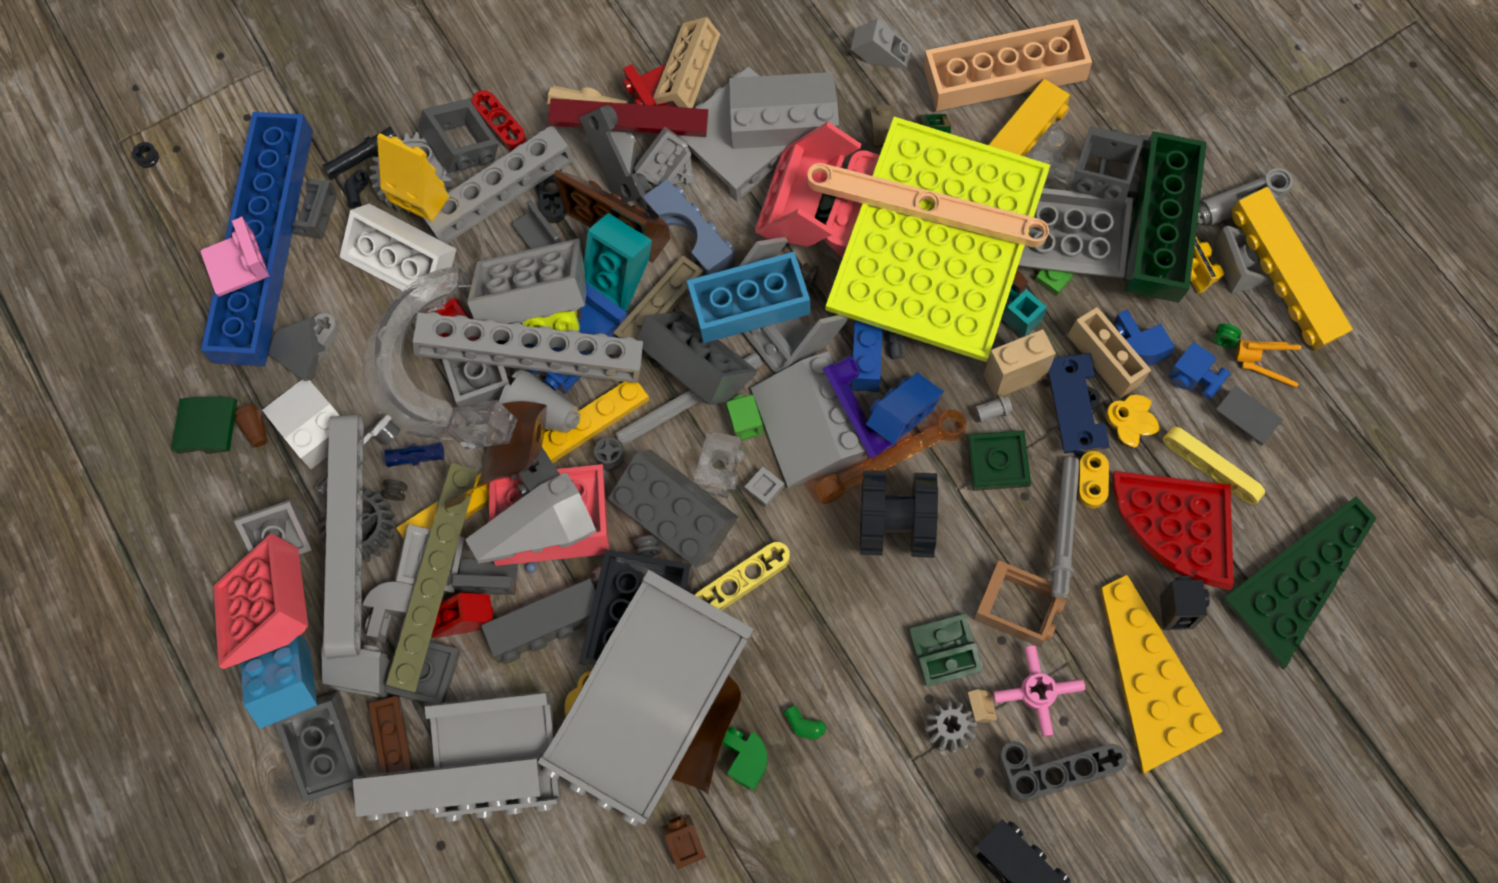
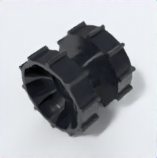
[860,471,938,558]

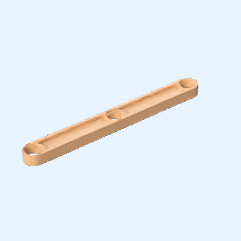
[807,163,1049,247]

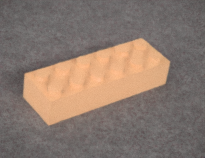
[923,19,1092,111]

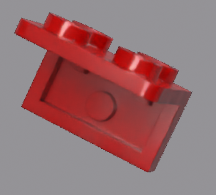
[622,63,678,107]

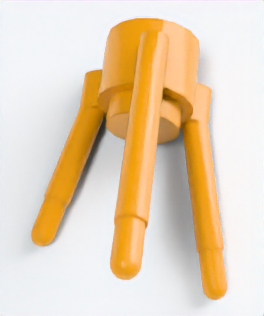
[1236,339,1302,387]

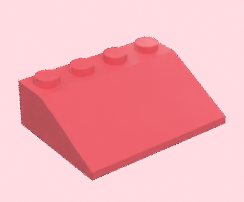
[489,464,610,566]
[213,533,308,669]

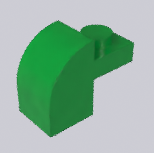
[722,726,768,793]

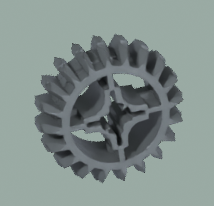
[317,489,396,562]

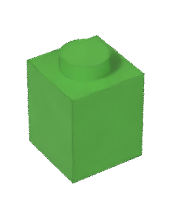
[726,395,763,442]

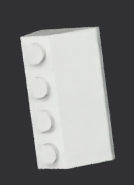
[340,204,457,304]

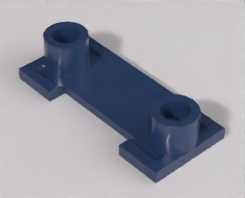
[1048,353,1109,457]

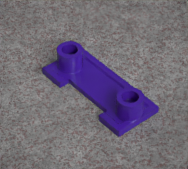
[822,355,897,458]

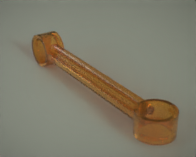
[813,409,967,504]

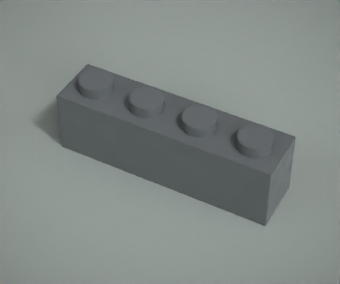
[481,579,596,664]

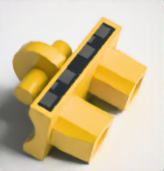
[1191,238,1224,293]

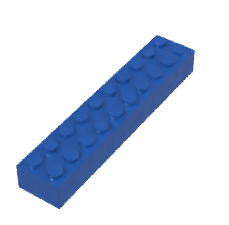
[201,112,313,366]

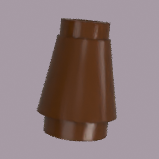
[234,405,268,448]

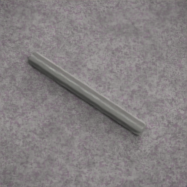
[615,353,762,445]

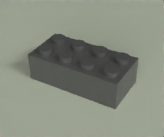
[608,450,739,568]

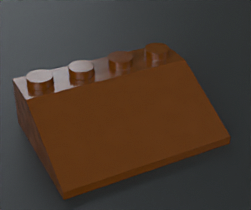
[554,170,670,263]

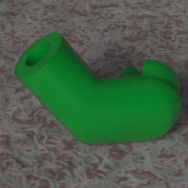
[783,705,826,740]

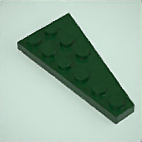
[1222,496,1376,670]

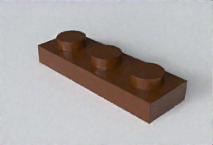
[368,696,414,773]

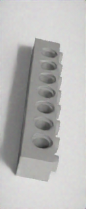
[413,312,643,383]

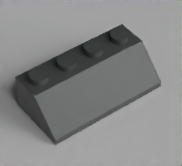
[637,311,757,405]

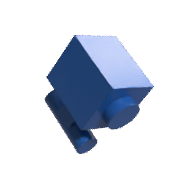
[1168,342,1230,400]

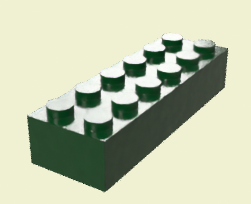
[1124,131,1207,303]

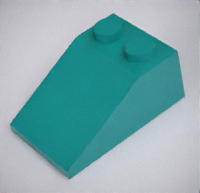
[584,213,652,311]

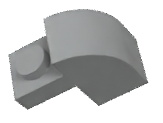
[363,582,414,644]

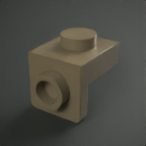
[870,104,899,146]

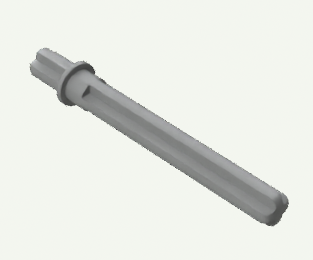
[1050,456,1079,599]

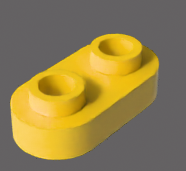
[1078,451,1109,509]

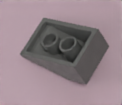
[275,691,361,803]

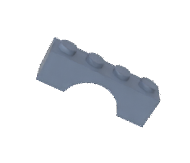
[642,179,735,276]

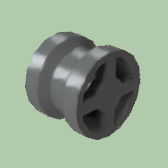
[594,437,625,471]

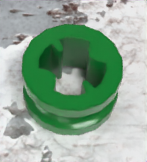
[1213,324,1242,348]

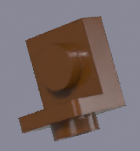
[662,815,706,869]

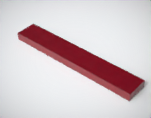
[548,98,708,137]

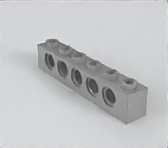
[424,126,575,244]

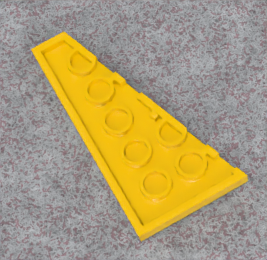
[1100,575,1223,774]

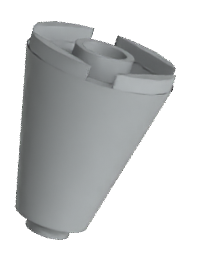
[499,370,580,433]

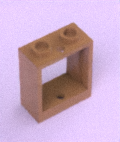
[974,560,1067,647]

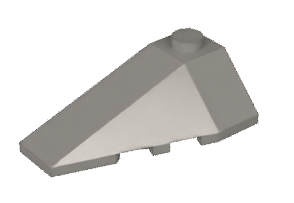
[465,472,597,564]

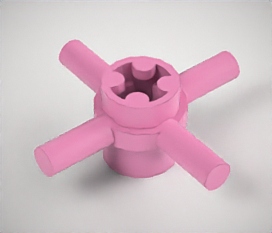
[993,646,1085,737]

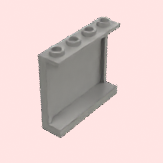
[678,67,787,202]
[425,691,561,822]

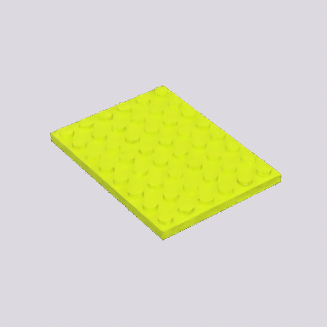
[825,117,1050,362]

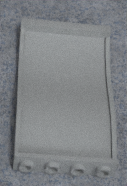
[538,570,754,827]

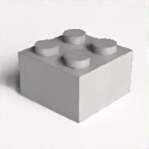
[442,342,512,415]

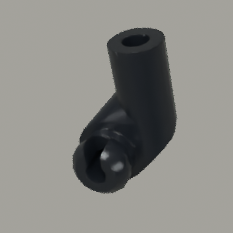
[345,170,369,209]

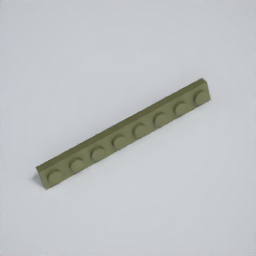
[384,463,478,693]

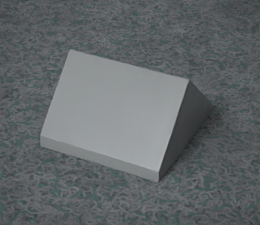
[1214,226,1273,293]
[234,500,312,555]

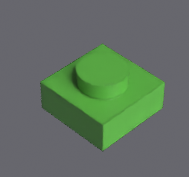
[1035,270,1074,296]

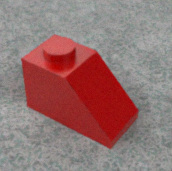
[431,593,493,638]

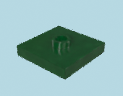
[967,430,1031,491]

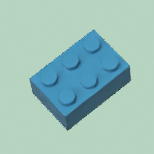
[241,635,317,729]

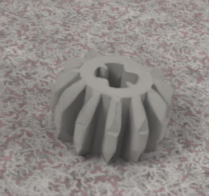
[925,701,977,753]

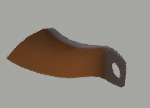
[445,401,547,509]
[672,676,741,795]

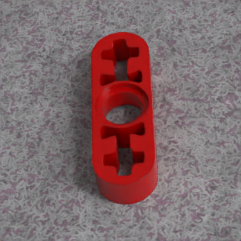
[472,90,527,151]

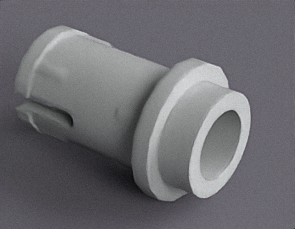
[975,395,1013,423]

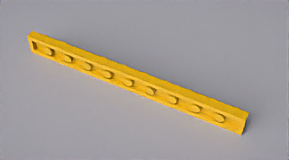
[396,382,650,539]

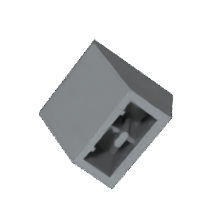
[321,643,391,699]

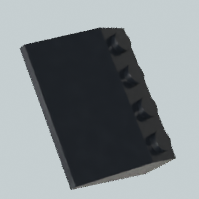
[579,549,694,668]

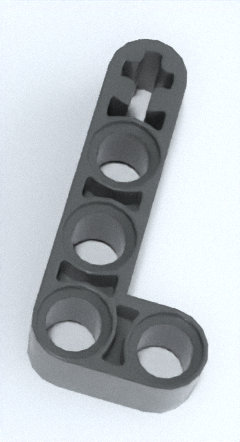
[998,741,1127,803]

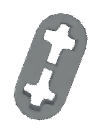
[313,313,339,361]

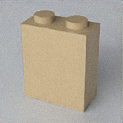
[983,329,1056,399]

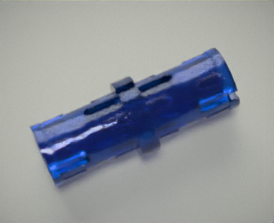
[385,442,445,468]

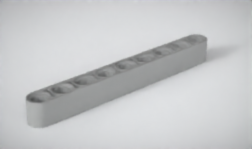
[323,414,364,659]

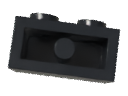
[1160,576,1210,630]

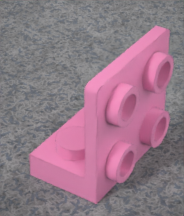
[201,217,269,296]

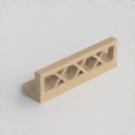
[653,17,720,108]

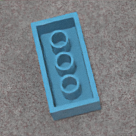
[687,252,810,343]

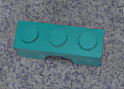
[1001,289,1047,337]

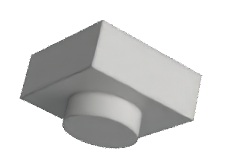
[744,466,785,508]

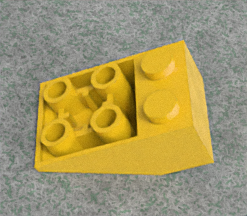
[377,133,450,222]

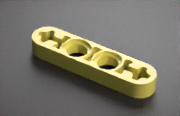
[1163,426,1265,505]
[695,542,790,611]

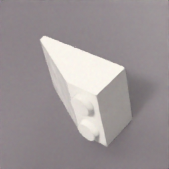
[262,379,340,469]

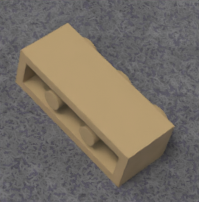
[1067,307,1151,398]

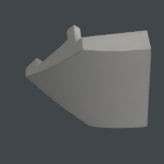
[634,127,695,185]

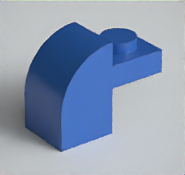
[1113,309,1175,366]

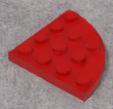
[1112,471,1234,590]

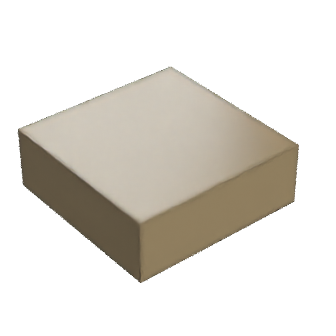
[968,689,997,723]

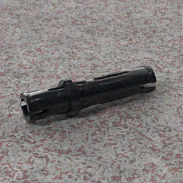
[323,126,396,180]

